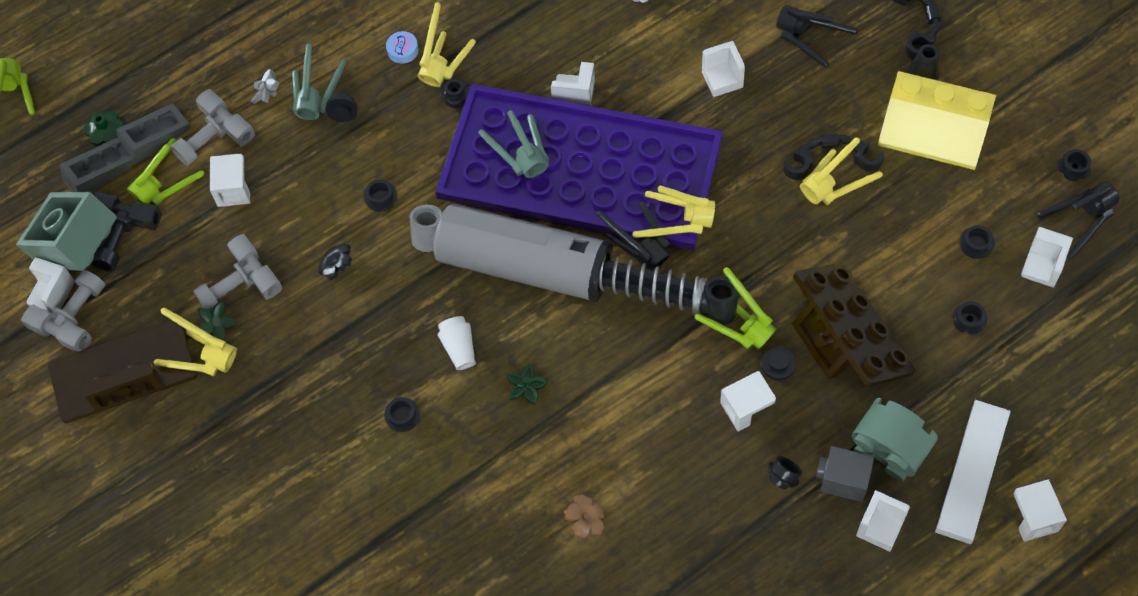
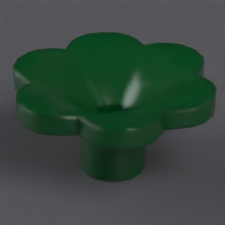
[83,111,124,146]

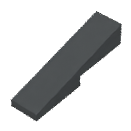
[59,103,190,193]

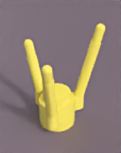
[417,2,476,87]
[800,138,883,205]
[633,186,715,238]
[154,308,237,376]

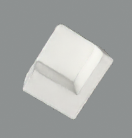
[702,41,745,97]
[551,62,595,106]
[210,154,250,207]
[1021,227,1073,288]
[27,257,75,313]
[720,371,776,432]
[1014,479,1067,542]
[856,490,910,552]

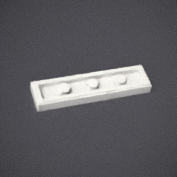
[935,400,1010,544]

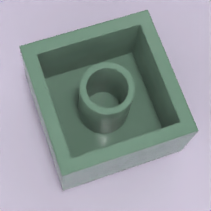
[16,192,117,271]

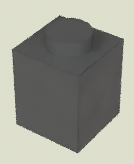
[816,446,874,502]

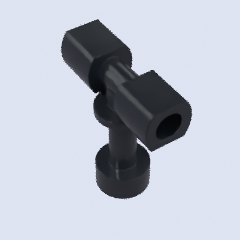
[91,192,162,272]

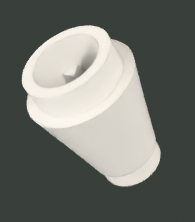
[437,316,476,370]

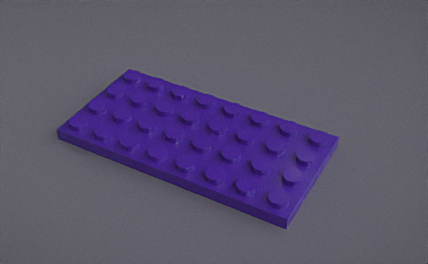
[435,84,723,251]

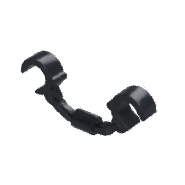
[892,0,941,60]
[783,133,884,180]

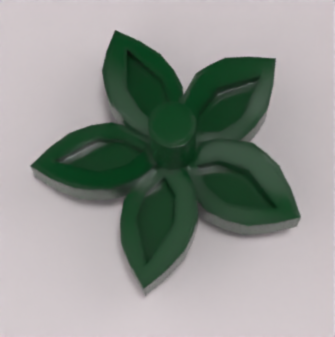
[198,302,237,341]
[506,364,548,405]

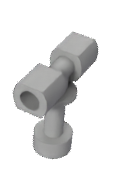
[170,89,255,166]
[193,234,283,311]
[21,270,106,352]

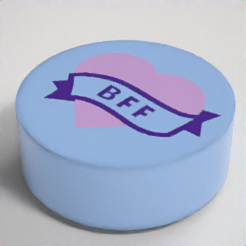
[386,31,419,64]

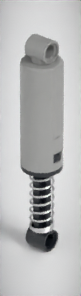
[409,204,739,325]

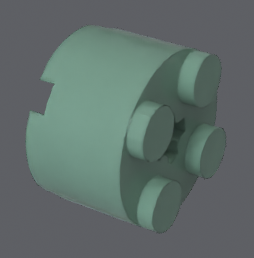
[851,398,938,482]

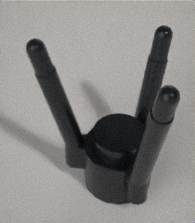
[776,5,858,67]
[1037,182,1119,260]
[596,202,671,271]

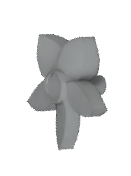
[250,69,279,104]

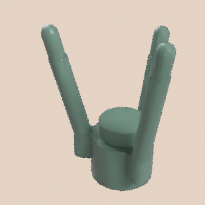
[292,43,347,120]
[478,110,549,178]

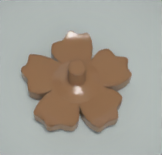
[564,494,604,539]

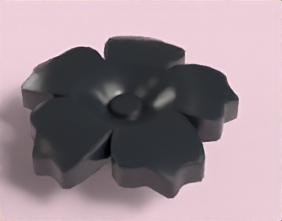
[318,243,352,280]

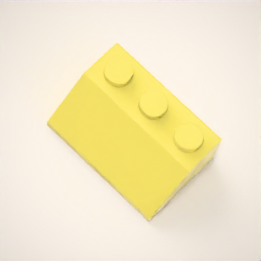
[878,71,996,170]

